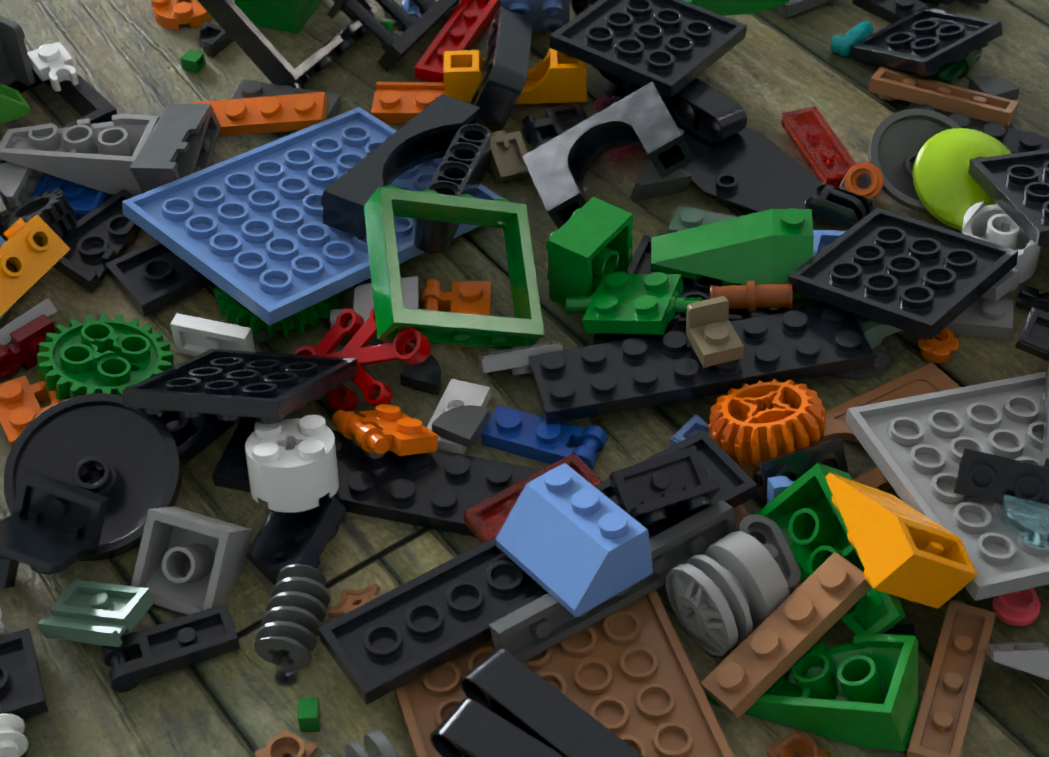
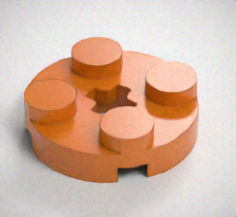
[151,0,214,30]

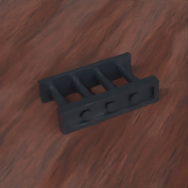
[327,0,461,72]

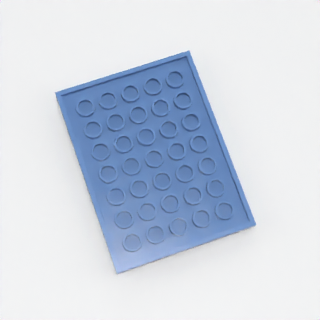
[122,107,503,326]

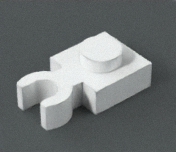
[27,41,79,92]

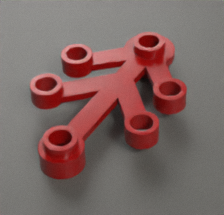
[293,307,431,412]

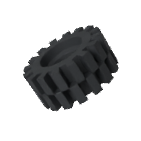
[1,190,78,237]

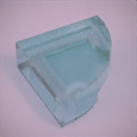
[1001,495,1049,548]

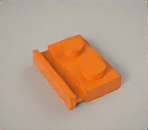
[371,82,445,124]

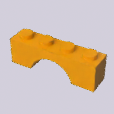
[443,48,587,105]

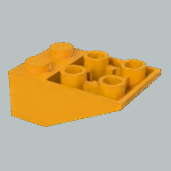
[825,472,978,609]

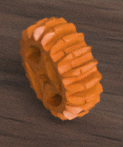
[708,379,826,468]

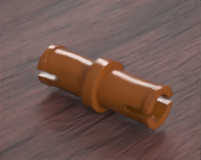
[710,281,793,313]

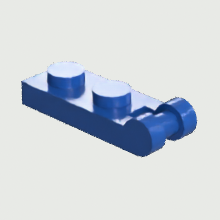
[481,405,608,473]

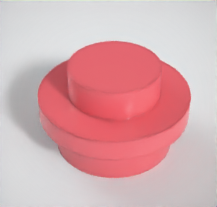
[992,588,1041,626]

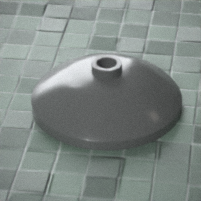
[868,109,962,212]

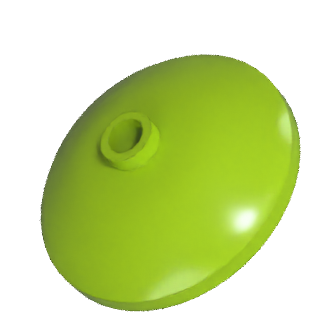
[913,128,1012,231]

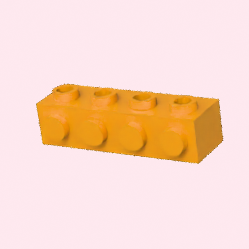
[0,214,70,317]

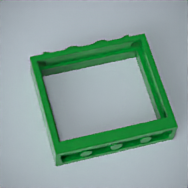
[364,185,545,349]

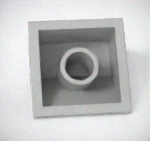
[131,506,252,615]

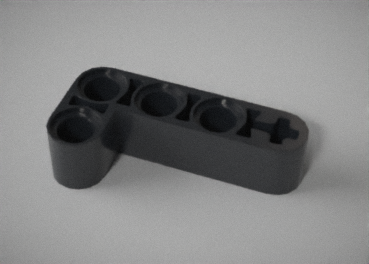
[470,6,533,131]

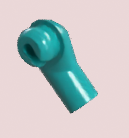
[830,21,873,57]

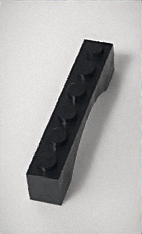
[321,94,480,239]

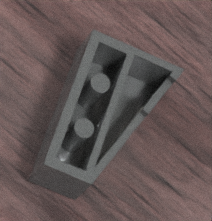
[130,103,221,193]

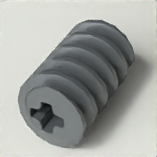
[254,564,332,669]

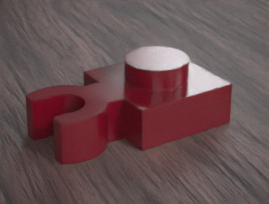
[0,314,56,380]

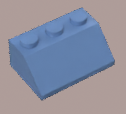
[495,463,653,618]

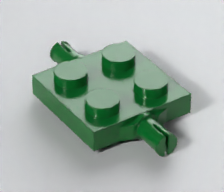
[566,272,703,335]

